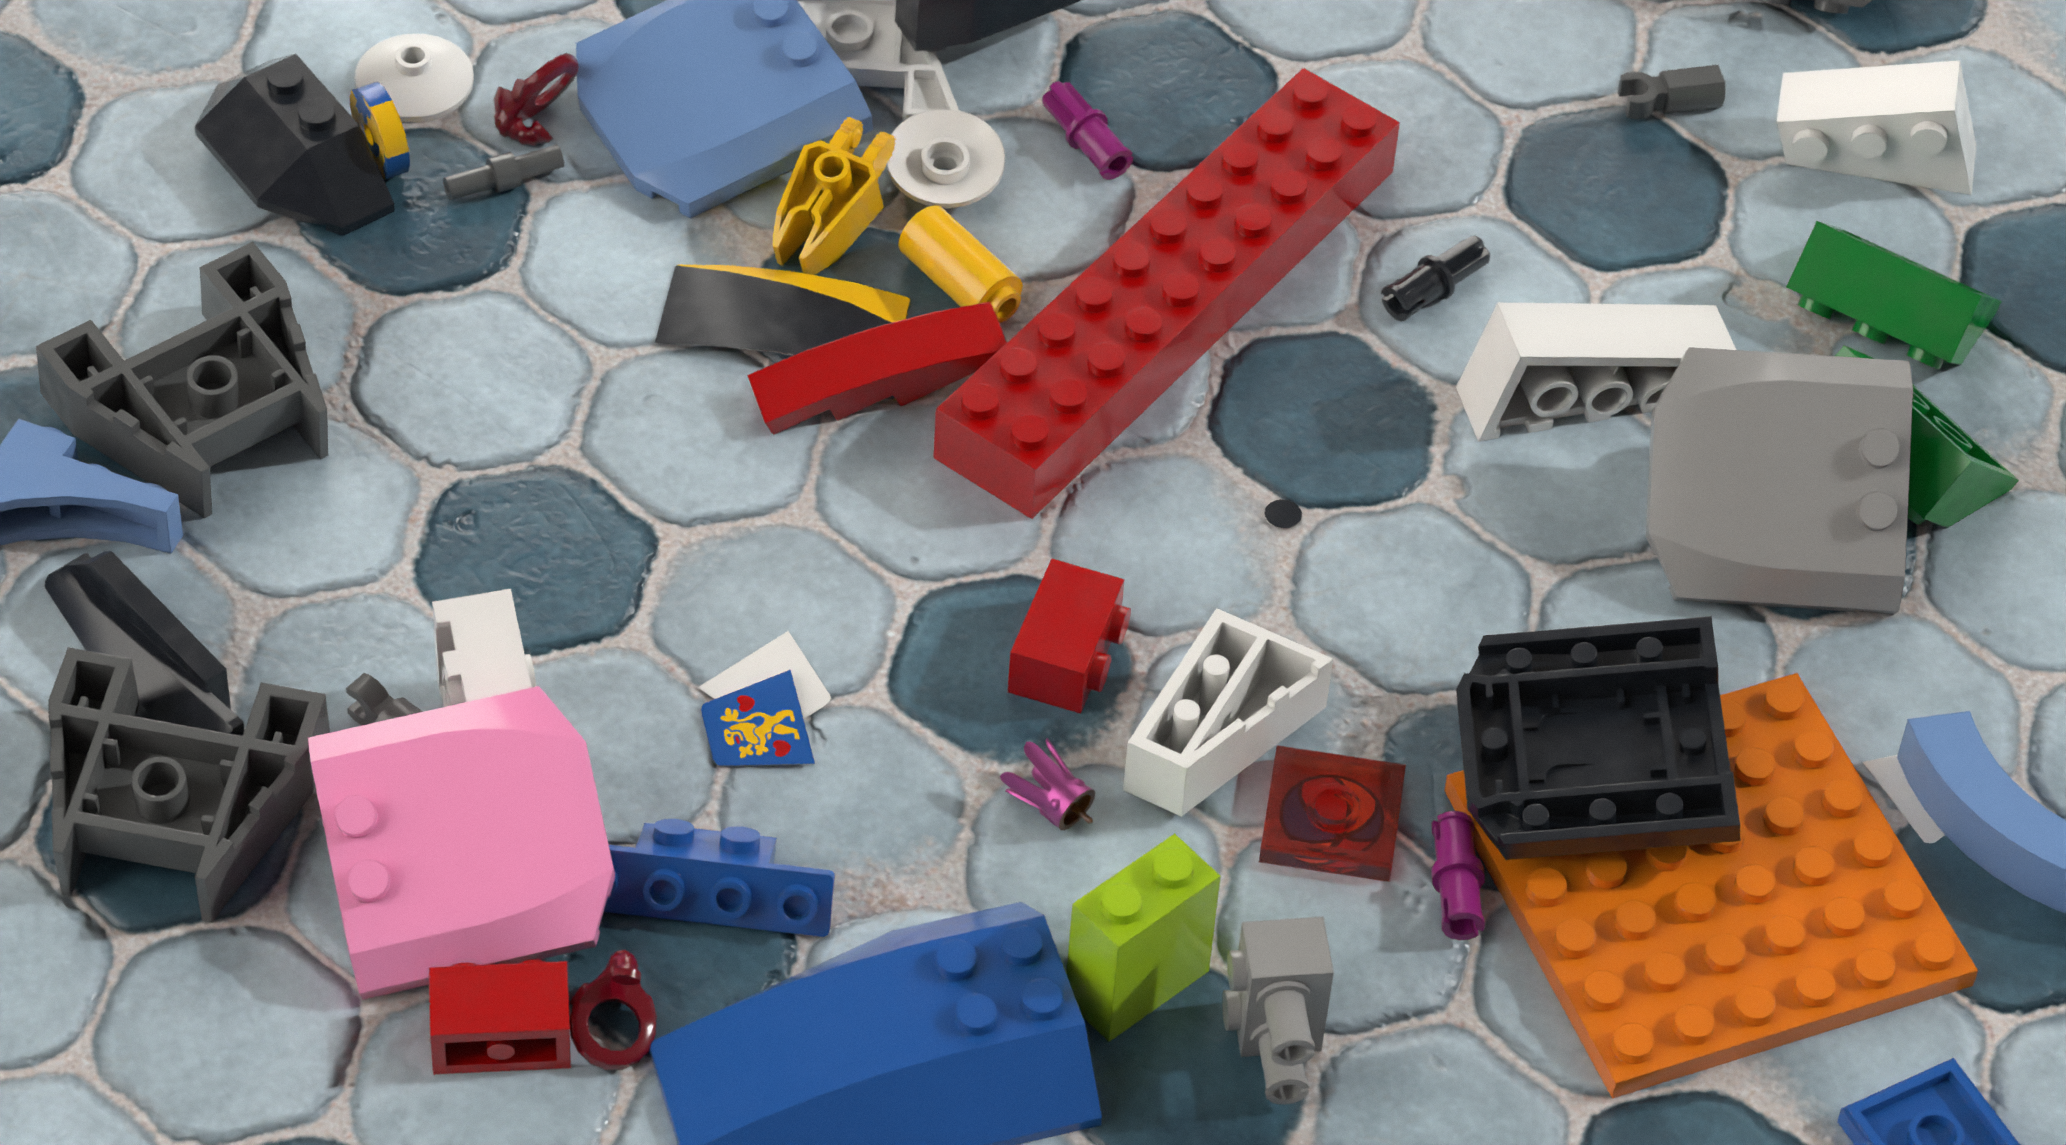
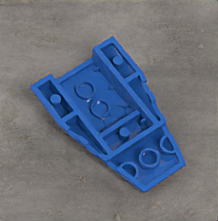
[649,902,1102,1145]

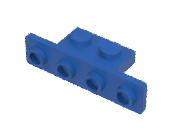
[603,819,835,937]

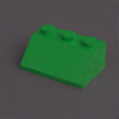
[1786,221,2002,370]
[1835,345,2019,528]

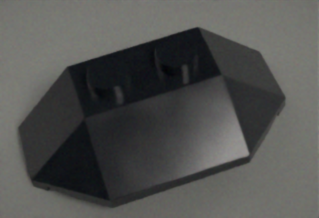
[195,54,395,236]

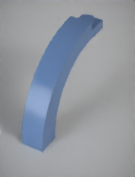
[1897,711,2066,914]

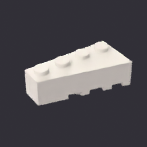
[1456,302,1736,442]

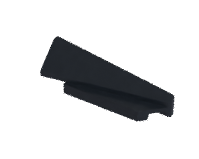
[45,551,245,736]

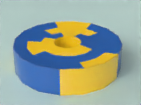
[350,82,410,180]

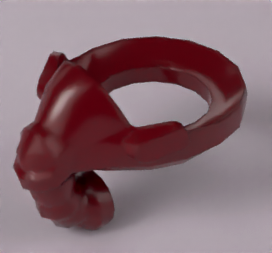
[493,53,579,146]
[569,950,657,1070]

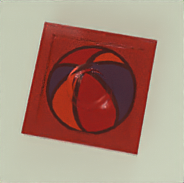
[1259,745,1406,882]

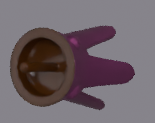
[1000,738,1095,830]

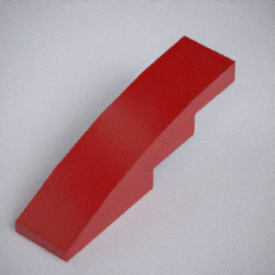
[747,302,1007,435]

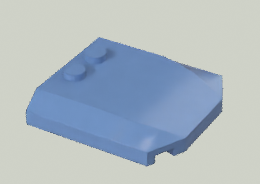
[576,0,873,218]

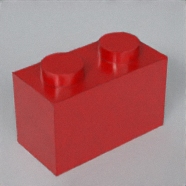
[1007,558,1131,714]
[429,959,571,1075]

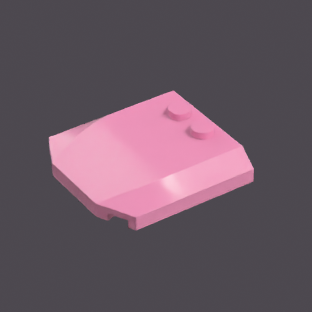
[308,686,615,1000]

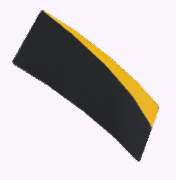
[655,264,910,356]

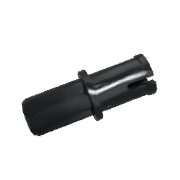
[1381,236,1490,321]

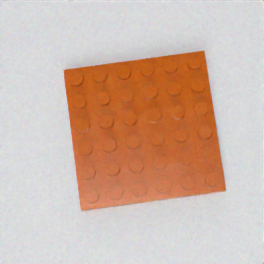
[1444,673,1978,1099]

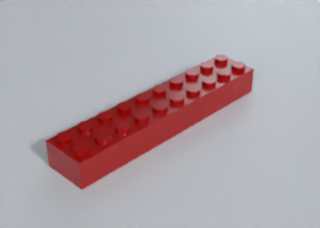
[933,68,1400,519]

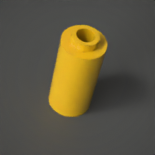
[898,205,1023,323]

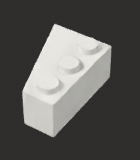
[1123,608,1333,817]

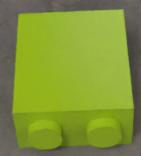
[1066,833,1221,1042]

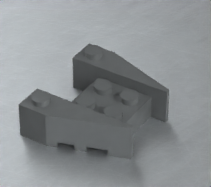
[36,241,328,518]
[48,647,330,923]

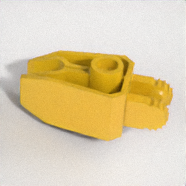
[772,117,896,275]

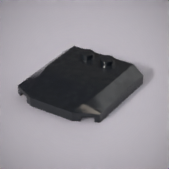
[1456,616,1740,860]

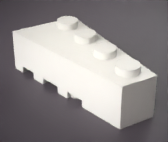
[432,589,536,707]

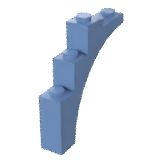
[0,419,183,553]

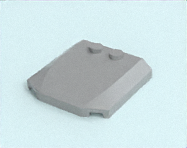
[1646,347,1913,614]

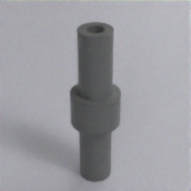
[443,144,564,201]

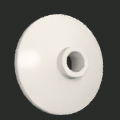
[355,34,474,122]
[886,109,1005,208]

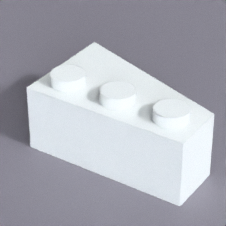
[1777,61,1976,195]

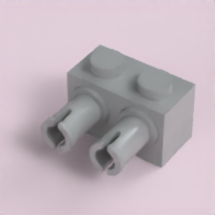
[1222,917,1334,1105]

